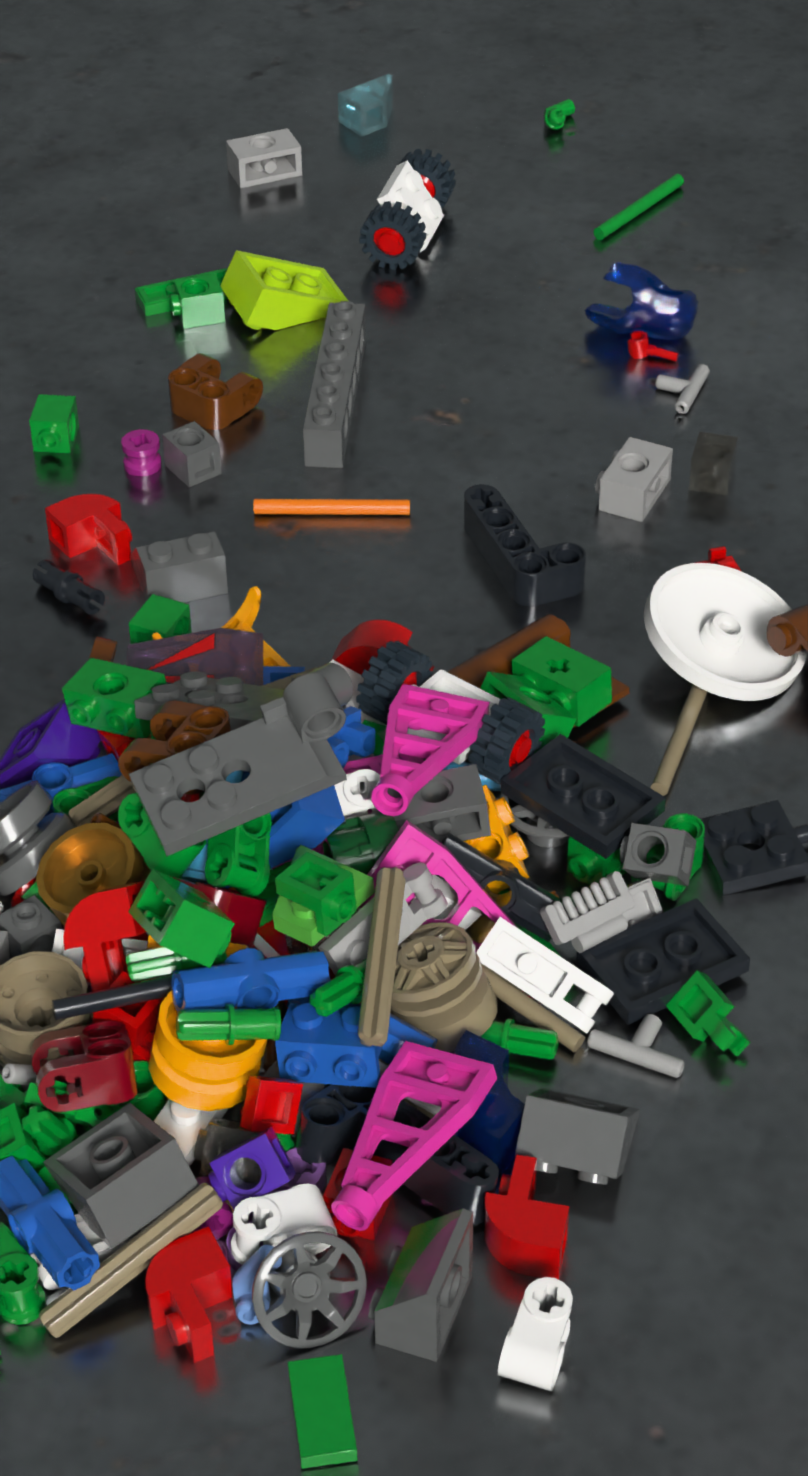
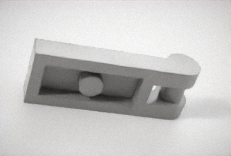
[318,863,448,976]

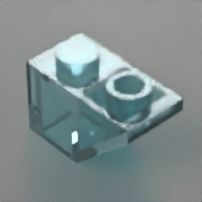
[338,74,393,137]

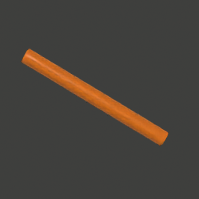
[253,499,410,515]

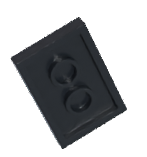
[501,734,666,859]
[576,898,750,1025]

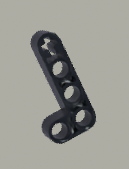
[464,484,586,607]
[296,1084,499,1224]

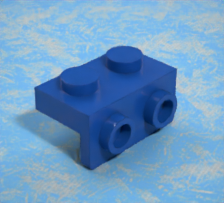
[275,1003,390,1088]

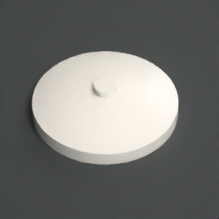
[644,563,807,701]

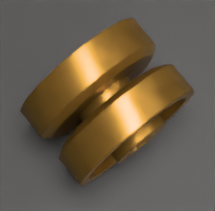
[36,823,151,938]

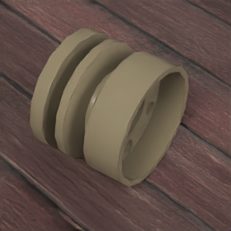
[391,923,497,1052]
[0,951,93,1068]

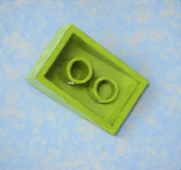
[221,250,348,330]

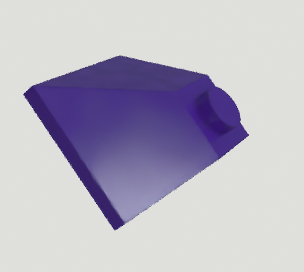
[0,699,101,789]

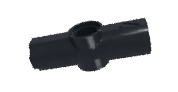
[436,833,568,942]

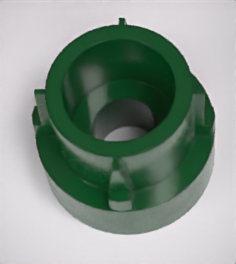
[321,811,399,875]

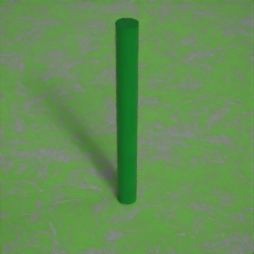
[593,174,684,240]

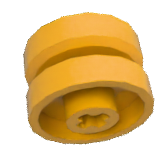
[148,990,268,1111]

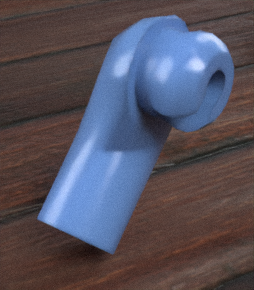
[232,1245,282,1325]

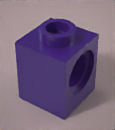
[208,1127,296,1210]

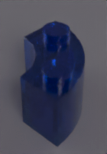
[454,1030,525,1178]

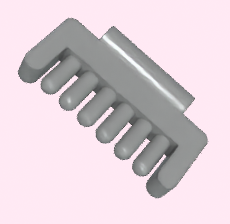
[540,871,635,953]

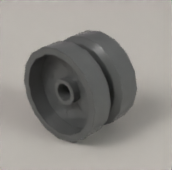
[0,780,77,896]

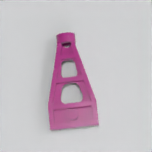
[371,684,490,816]
[359,820,520,952]
[331,1041,498,1231]

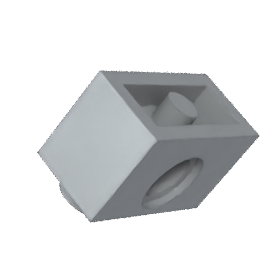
[226,128,302,188]
[595,437,673,522]

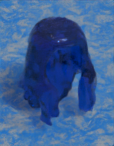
[584,263,699,340]

